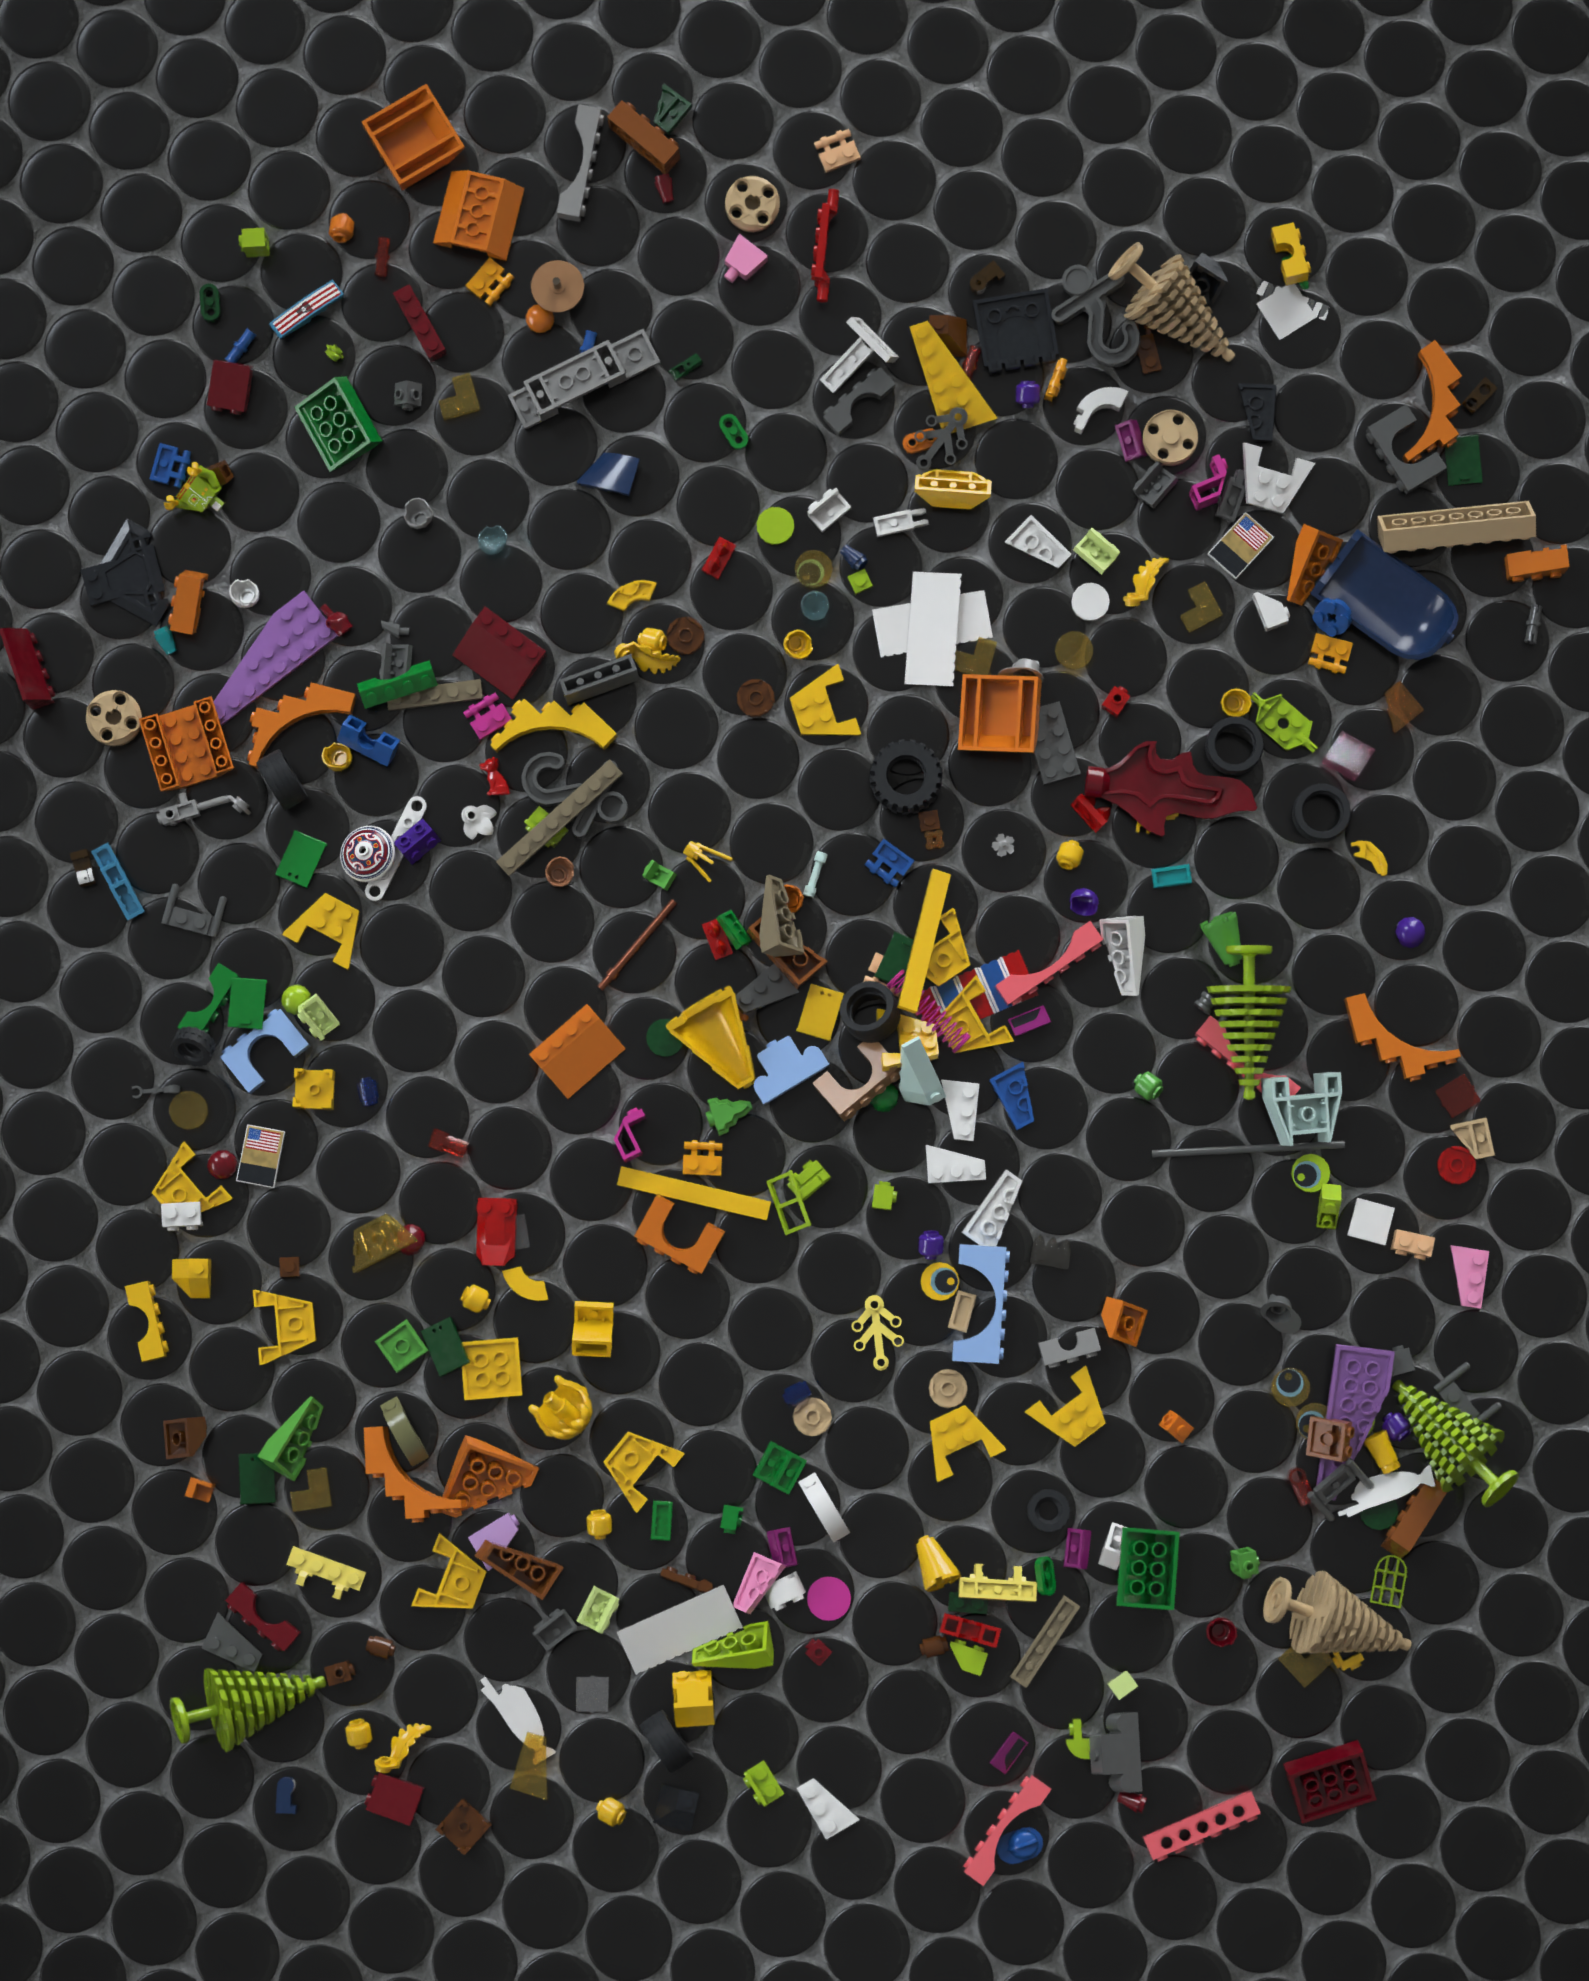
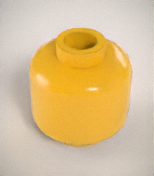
[637,628,667,652]
[1056,840,1084,870]
[460,1285,491,1313]
[586,1509,612,1540]
[345,1719,372,1749]
[596,1797,626,1826]

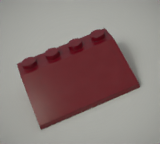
[452,607,547,700]
[0,628,55,710]
[1283,1740,1376,1824]

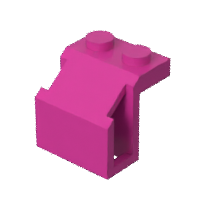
[1189,454,1228,511]
[614,1107,647,1163]

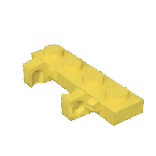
[286,1546,367,1600]
[958,1564,1037,1602]

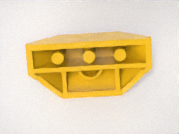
[914,469,992,509]

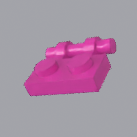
[463,693,512,740]

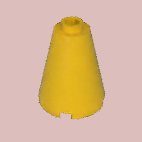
[916,1535,961,1592]

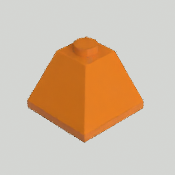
[1101,1297,1148,1347]

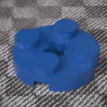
[1312,598,1352,637]

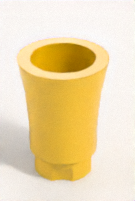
[1364,1430,1400,1474]

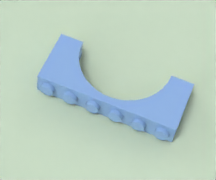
[952,1244,1010,1364]

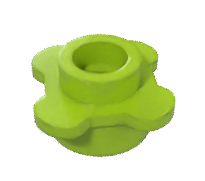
[325,345,344,362]

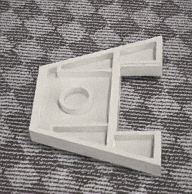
[1243,442,1315,513]

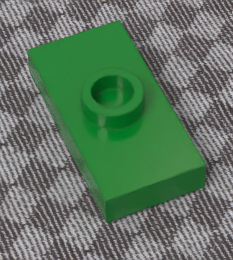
[716,910,752,950]
[651,1501,673,1541]

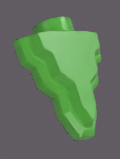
[705,1097,752,1136]

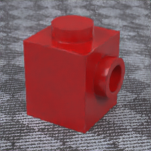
[1101,686,1130,718]

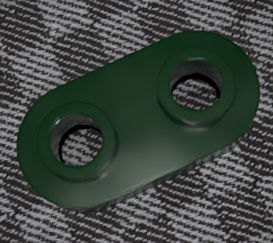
[199,283,221,322]

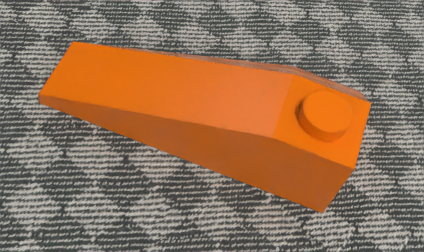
[1287,524,1343,606]

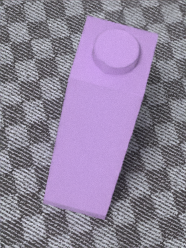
[468,1513,520,1571]

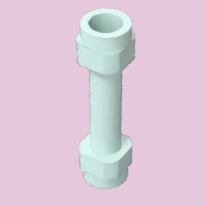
[803,851,828,898]

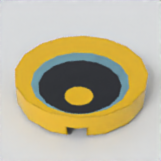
[921,1262,959,1301]

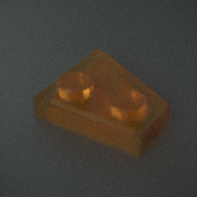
[1384,681,1424,733]

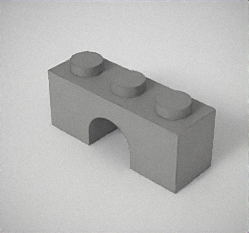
[1038,1328,1101,1368]

